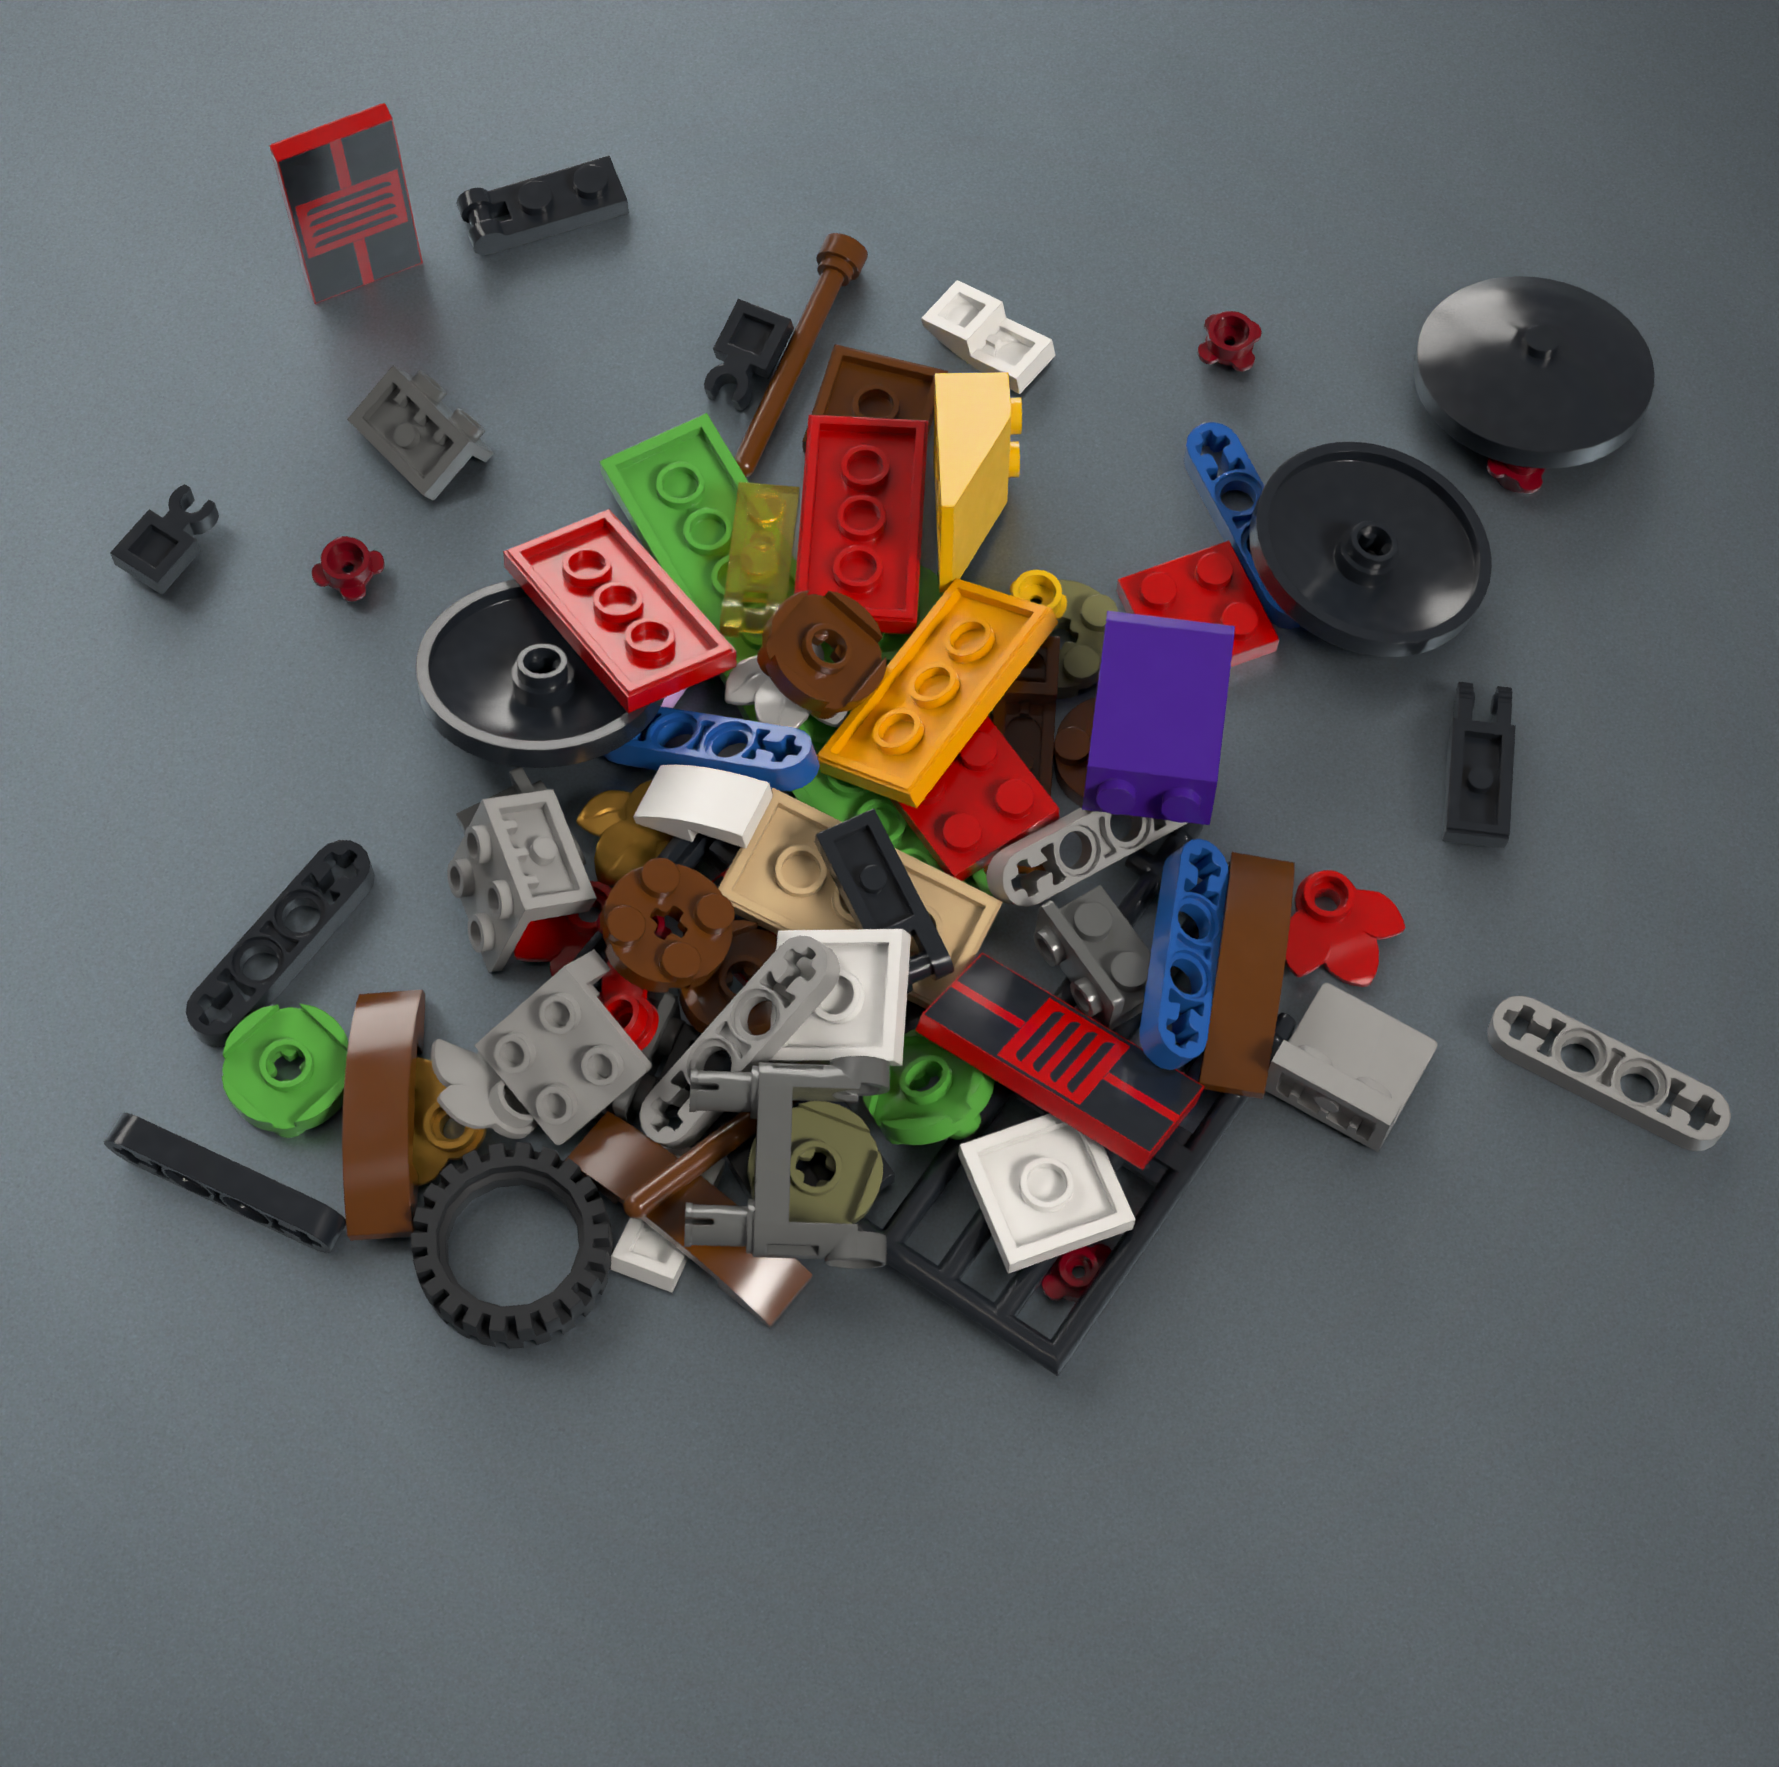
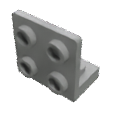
[447,789,596,973]
[474,949,651,1145]
[1265,983,1437,1152]

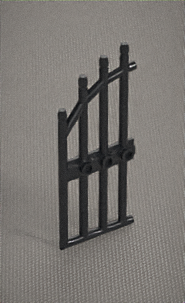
[858,823,1296,1376]

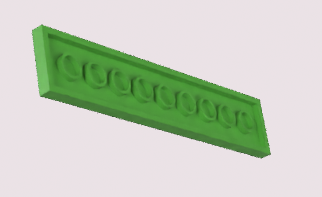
[599,413,995,898]

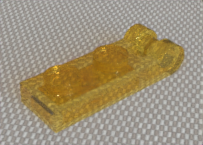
[720,482,800,638]

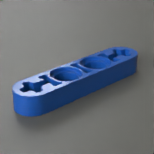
[1183,422,1301,629]
[604,707,820,791]
[1139,839,1229,1070]

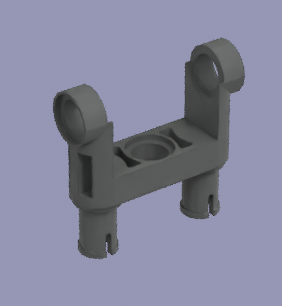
[684,1056,890,1269]

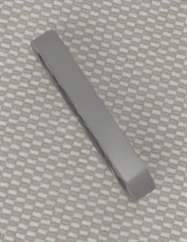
[986,807,1187,907]
[639,935,840,1149]
[1487,996,1731,1151]

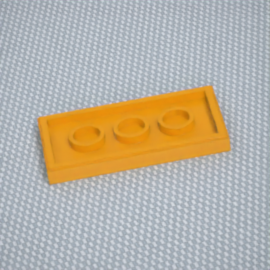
[817,578,1059,808]

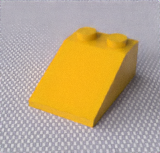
[933,372,1022,593]

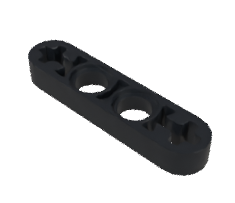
[186,840,375,1047]
[104,1112,346,1253]

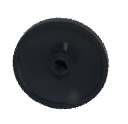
[1413,276,1655,469]
[1249,442,1492,657]
[416,579,664,768]

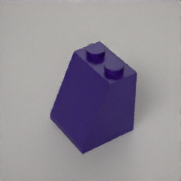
[1082,611,1235,825]

